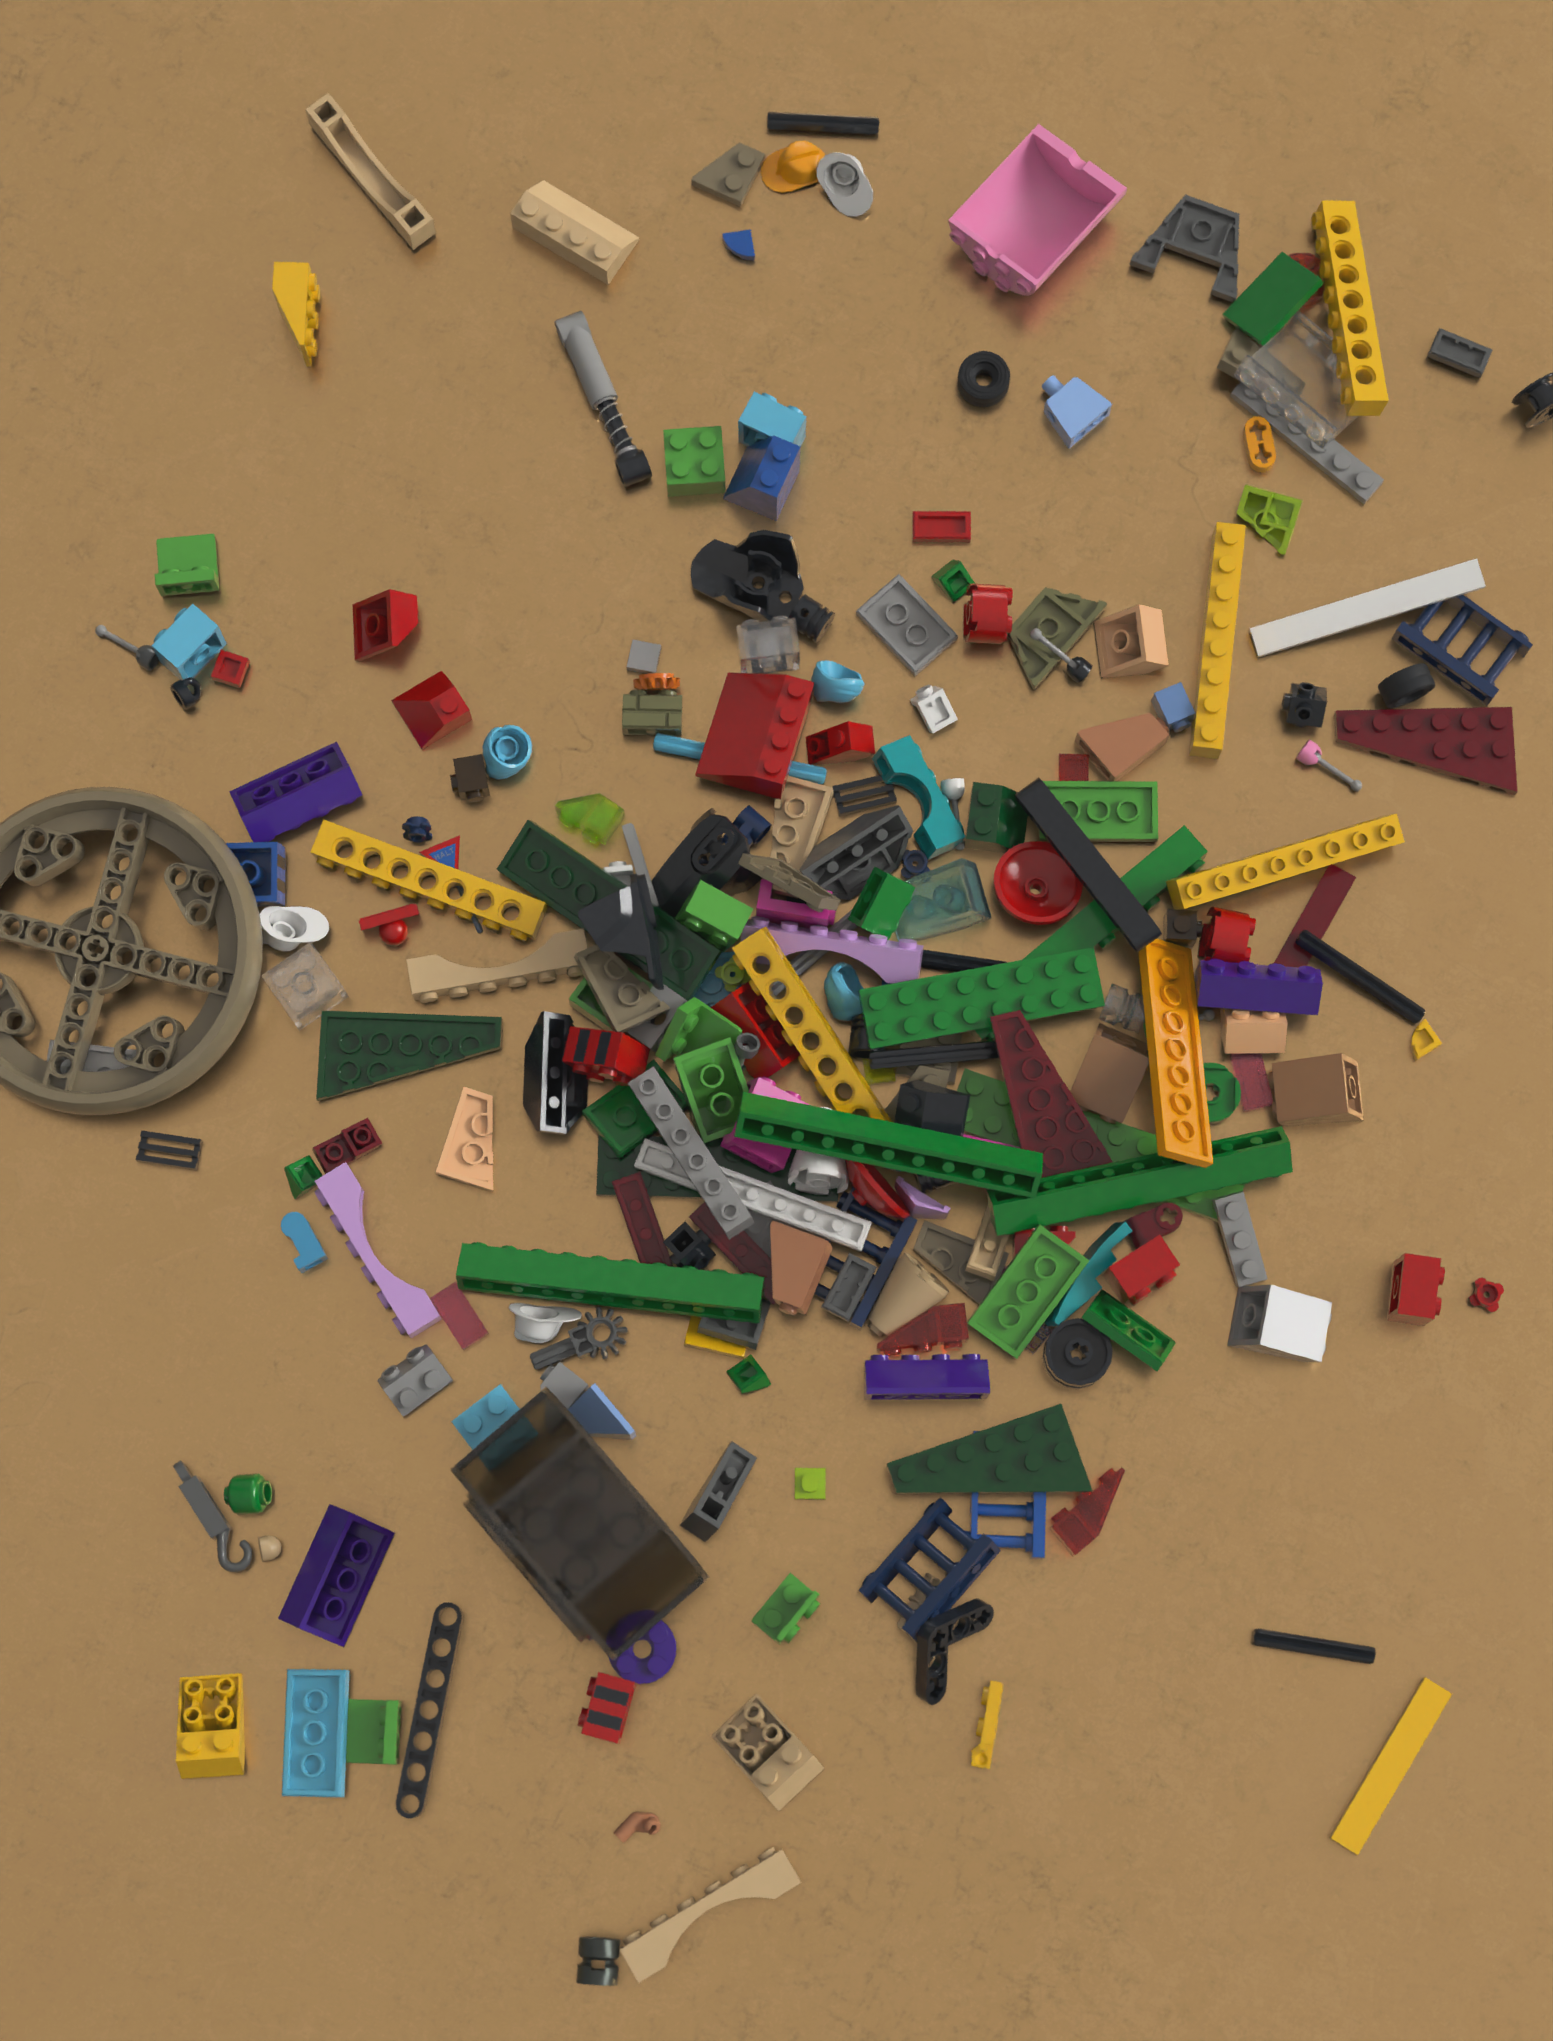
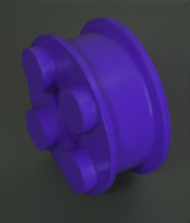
[608,1614,677,1684]

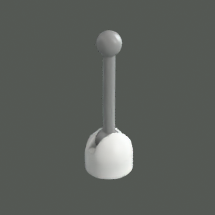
[940,778,965,850]

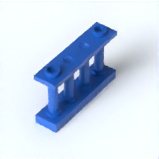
[963,1431,1046,1559]

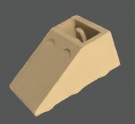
[711,1693,824,1811]

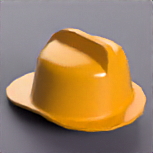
[761,140,825,193]

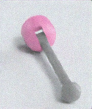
[1296,739,1362,791]

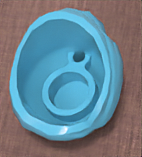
[811,660,865,703]
[483,725,532,779]
[824,962,864,1021]

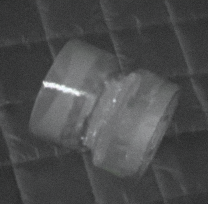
[1099,984,1145,1034]

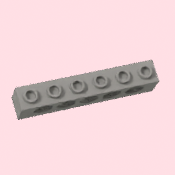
[628,1066,755,1239]

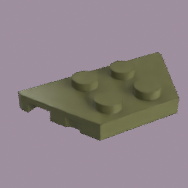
[1007,587,1107,690]

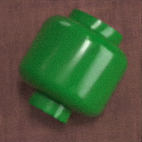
[224,1473,272,1515]

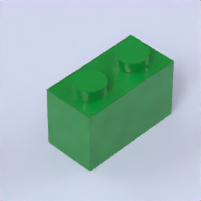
[848,867,916,940]

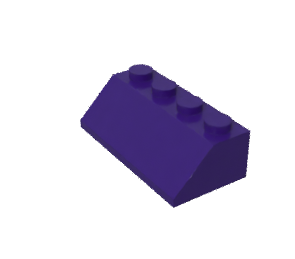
[229,742,363,842]
[1194,959,1323,1015]
[864,1354,990,1400]
[278,1504,395,1647]

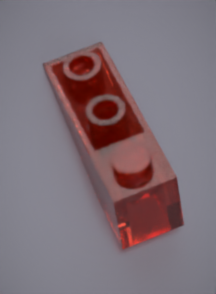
[876,1303,969,1356]
[1049,1468,1125,1557]

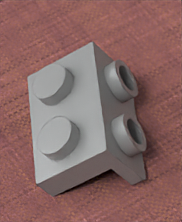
[377,1344,453,1417]

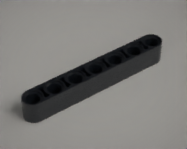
[1014,777,1162,953]
[396,1602,464,1818]

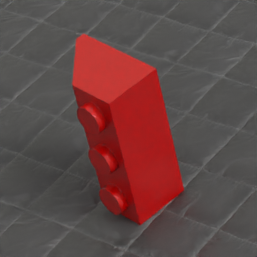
[711,981,807,1079]

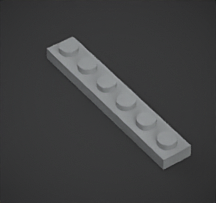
[1230,382,1384,504]

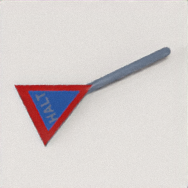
[419,835,483,933]

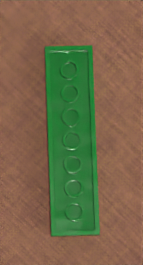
[858,947,1105,1050]

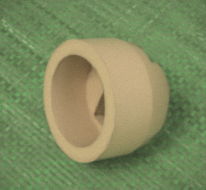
[258,1536,281,1562]

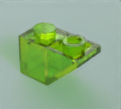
[555,793,625,845]

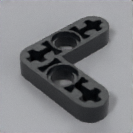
[916,1598,994,1705]

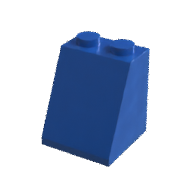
[723,435,801,521]

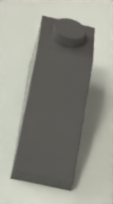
[680,1441,757,1542]

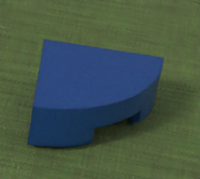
[722,229,755,260]

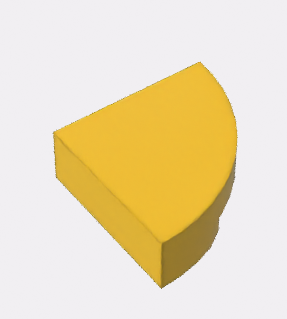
[1411,1019,1442,1061]

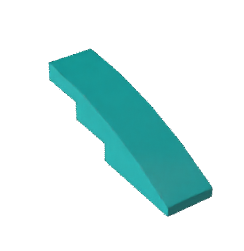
[1045,1221,1132,1326]

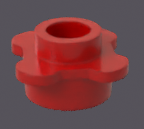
[1469,1278,1504,1312]

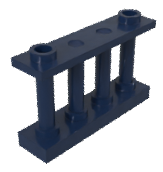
[1391,595,1533,707]
[814,1187,918,1331]
[859,1497,1001,1642]

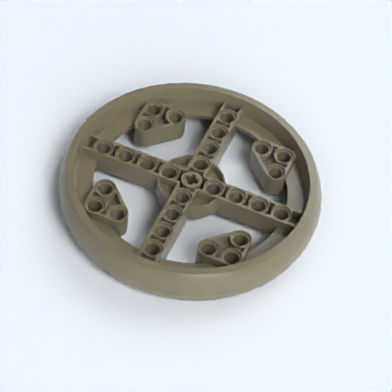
[0,787,263,1115]

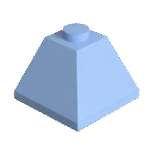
[568,1383,636,1440]

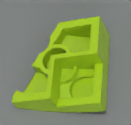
[1237,484,1303,555]

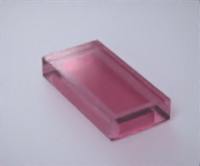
[1229,1053,1273,1112]
[430,1282,489,1350]

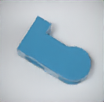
[281,1212,328,1273]

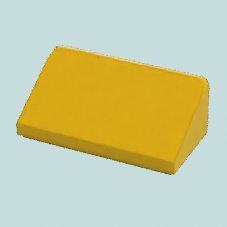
[684,1316,746,1359]

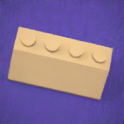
[510,180,639,285]

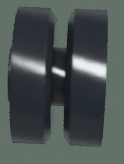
[1042,1318,1113,1390]

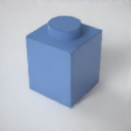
[1151,682,1196,732]

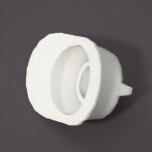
[816,152,873,217]
[260,906,329,951]
[508,1303,582,1343]

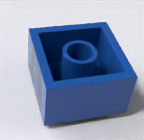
[226,842,286,907]

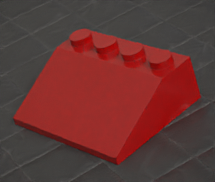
[695,673,814,800]

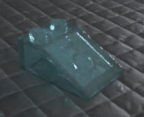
[895,858,992,942]

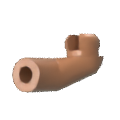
[613,1812,661,1843]

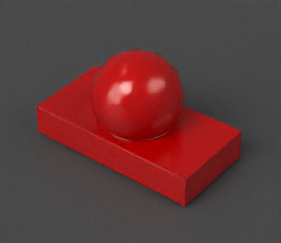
[358,903,420,946]

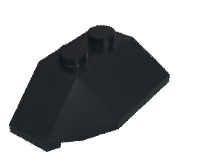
[523,1011,588,1135]

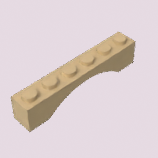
[305,93,436,250]
[406,928,587,1003]
[620,1847,802,1983]

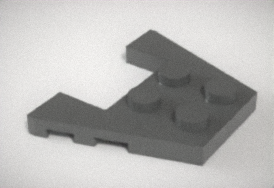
[1130,194,1239,302]

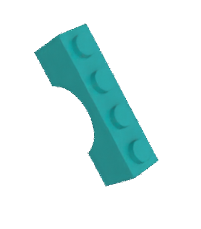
[872,735,966,860]

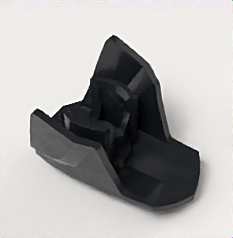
[691,530,804,624]
[651,808,762,917]
[578,873,664,990]

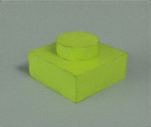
[795,1468,826,1500]

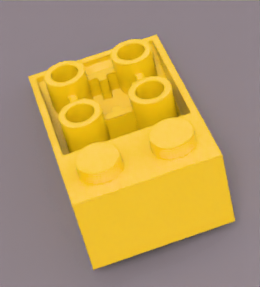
[272,262,320,367]
[176,1673,245,1779]

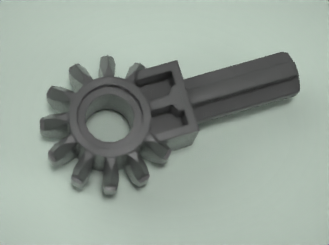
[530,1307,628,1370]

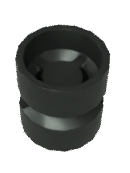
[576,1937,620,1986]

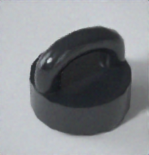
[170,677,202,710]

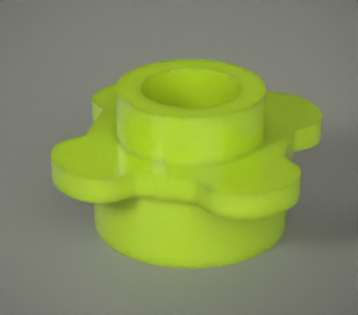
[715,957,751,992]

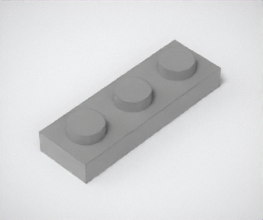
[1212,1191,1268,1287]

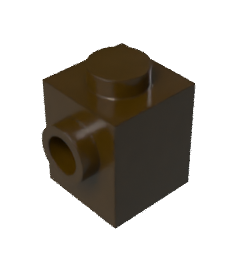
[450,754,490,803]
[1163,909,1202,948]

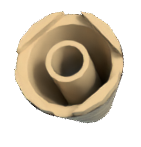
[867,1252,949,1337]

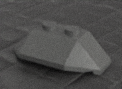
[800,805,913,900]

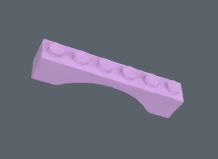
[741,916,924,984]
[314,1162,442,1338]

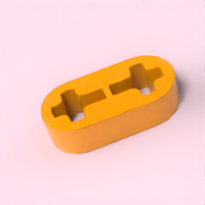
[1243,416,1276,473]

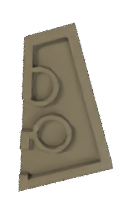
[913,1220,1010,1305]

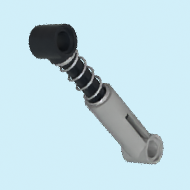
[554,311,652,487]

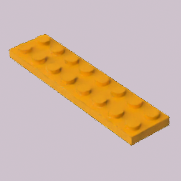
[1139,938,1213,1168]

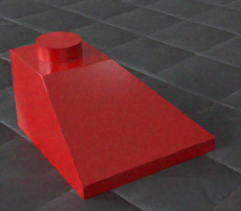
[352,589,418,661]
[391,670,472,750]

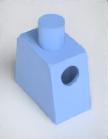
[1041,375,1112,449]

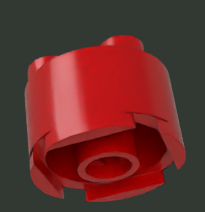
[963,583,1013,644]
[1198,906,1256,963]

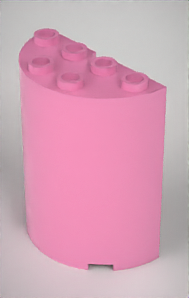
[948,124,1127,296]

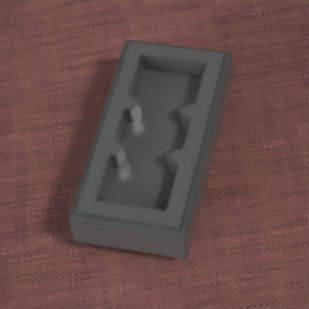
[1427,328,1493,378]
[821,1253,877,1322]

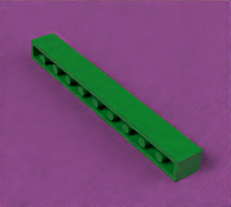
[969,825,1208,1042]
[734,1092,1043,1198]
[986,1126,1293,1236]
[456,1242,765,1323]

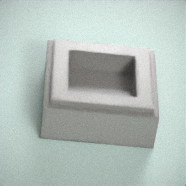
[627,639,661,674]

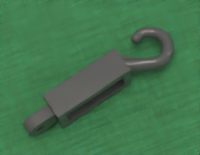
[173,1460,252,1572]

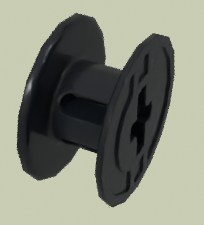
[1512,372,1553,428]

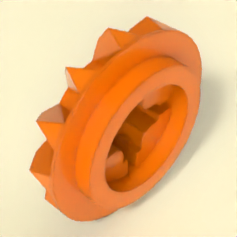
[633,673,680,691]

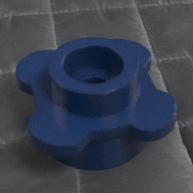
[402,816,433,843]
[901,850,930,879]

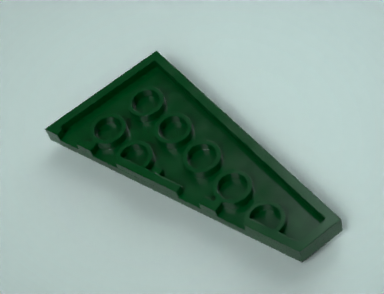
[316,1011,502,1101]
[886,1404,1093,1494]

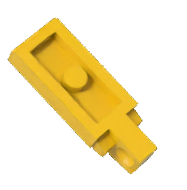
[971,1680,1004,1769]

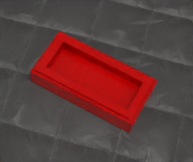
[912,511,971,543]

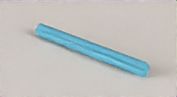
[653,733,827,784]

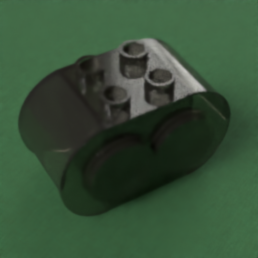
[450,1387,709,1661]

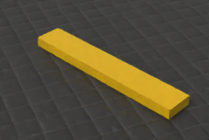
[1329,1677,1452,1855]

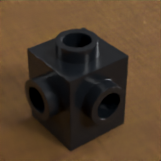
[1281,682,1327,728]
[663,1222,716,1270]

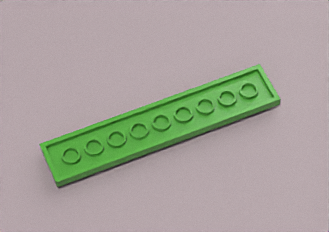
[957,1068,1245,1222]

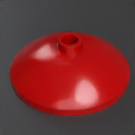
[993,841,1083,925]
[845,1159,910,1219]

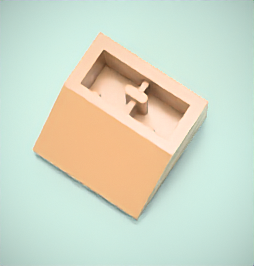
[1220,1008,1287,1054]

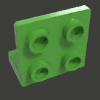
[155,534,219,596]
[655,997,742,1062]
[751,1573,820,1645]
[346,1699,402,1764]

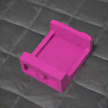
[756,879,836,928]
[720,1077,810,1173]

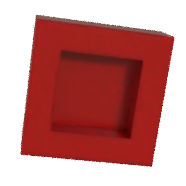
[211,650,250,688]

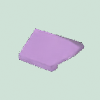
[894,1176,950,1219]

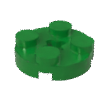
[1203,1063,1241,1124]

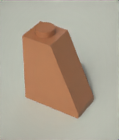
[1075,713,1169,781]
[770,1220,833,1316]

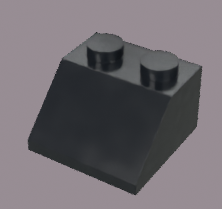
[894,1080,970,1137]

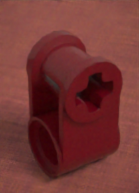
[1125,1202,1183,1250]

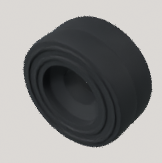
[957,351,1010,407]
[1378,663,1435,708]

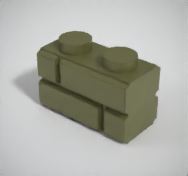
[622,690,683,736]

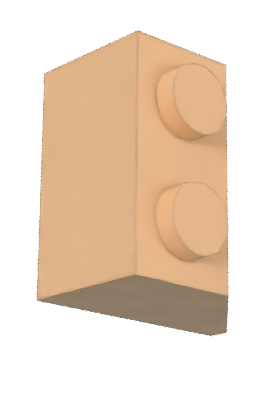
[1094,604,1169,678]

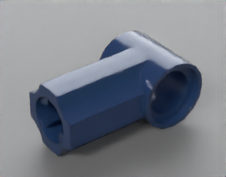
[722,805,772,847]

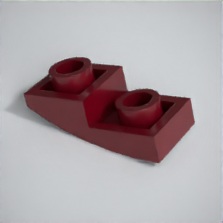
[312,1118,382,1174]

